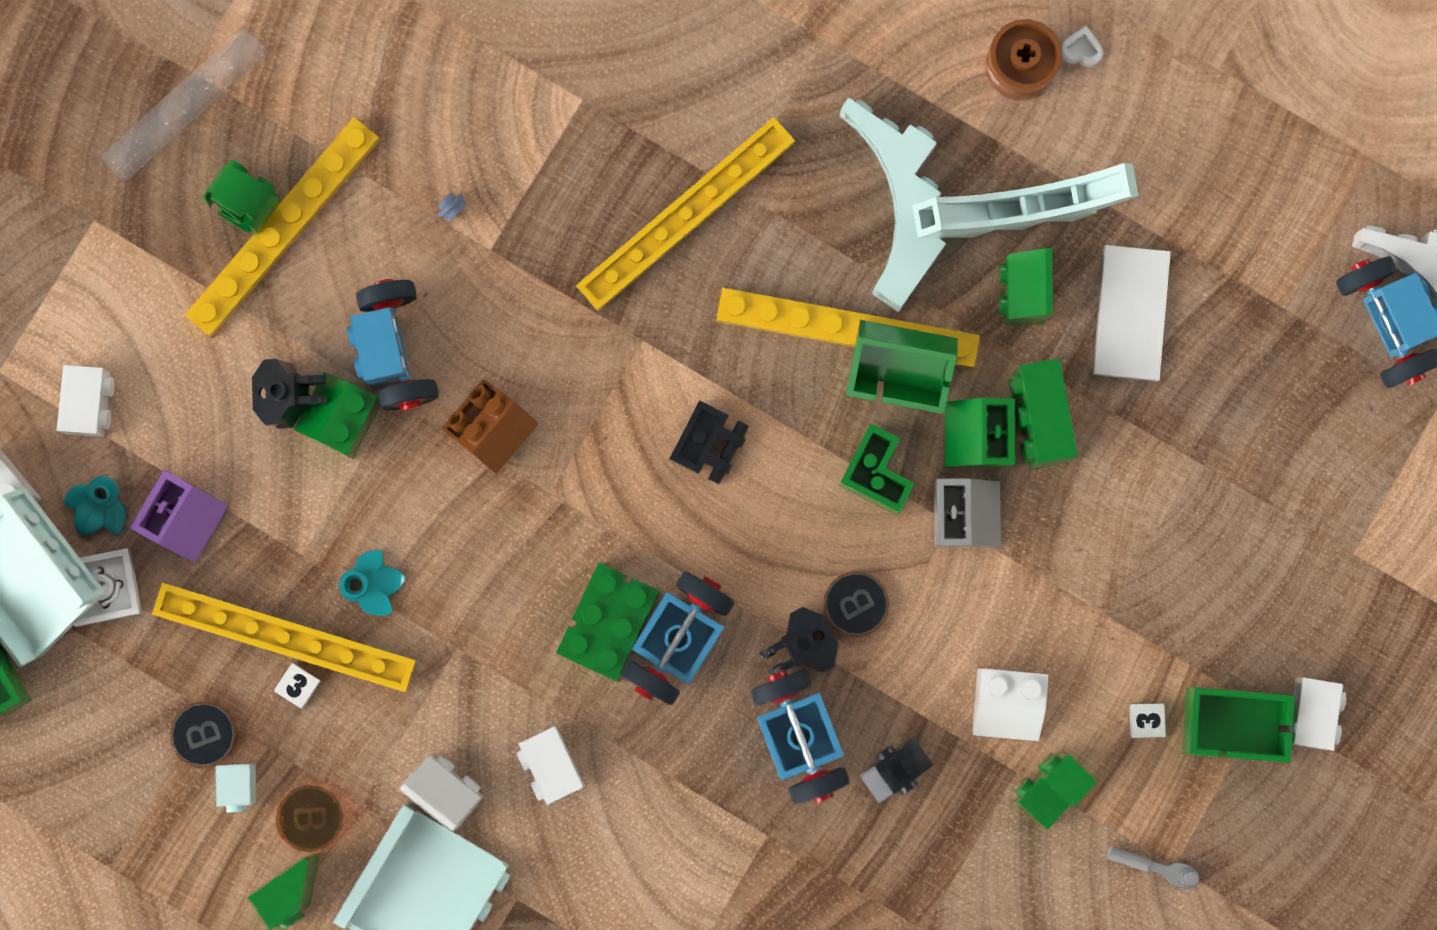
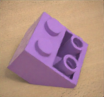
[130,470,229,563]

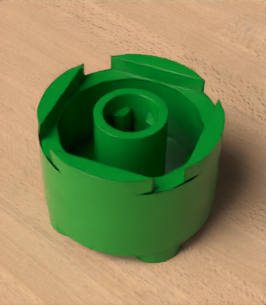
[202,159,279,235]

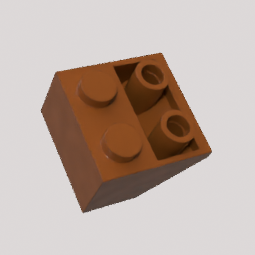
[441,379,539,474]

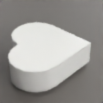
[1061,26,1103,67]

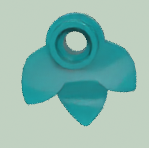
[64,476,127,536]
[339,550,406,616]

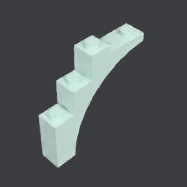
[840,98,946,312]
[913,163,1139,238]

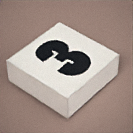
[274,663,321,709]
[1129,704,1166,738]

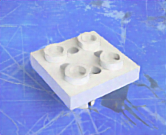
[74,548,142,627]

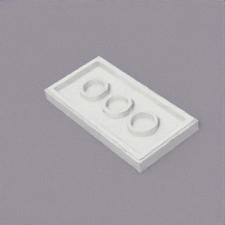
[1093,245,1171,382]

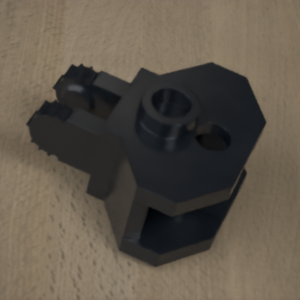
[252,359,327,429]
[759,607,838,675]
[859,737,933,803]

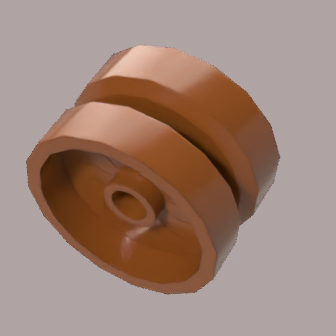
[985,19,1062,100]

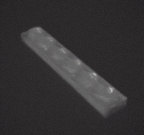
[99,26,267,183]

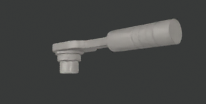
[1107,846,1199,889]

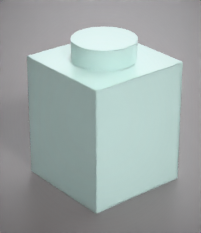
[216,763,257,812]

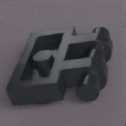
[669,400,749,485]

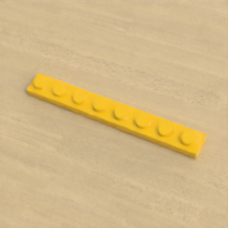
[184,117,380,338]
[576,117,795,312]
[716,288,980,369]
[152,583,417,692]

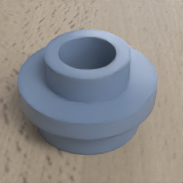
[437,192,467,222]

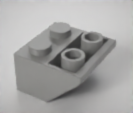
[933,478,1001,548]

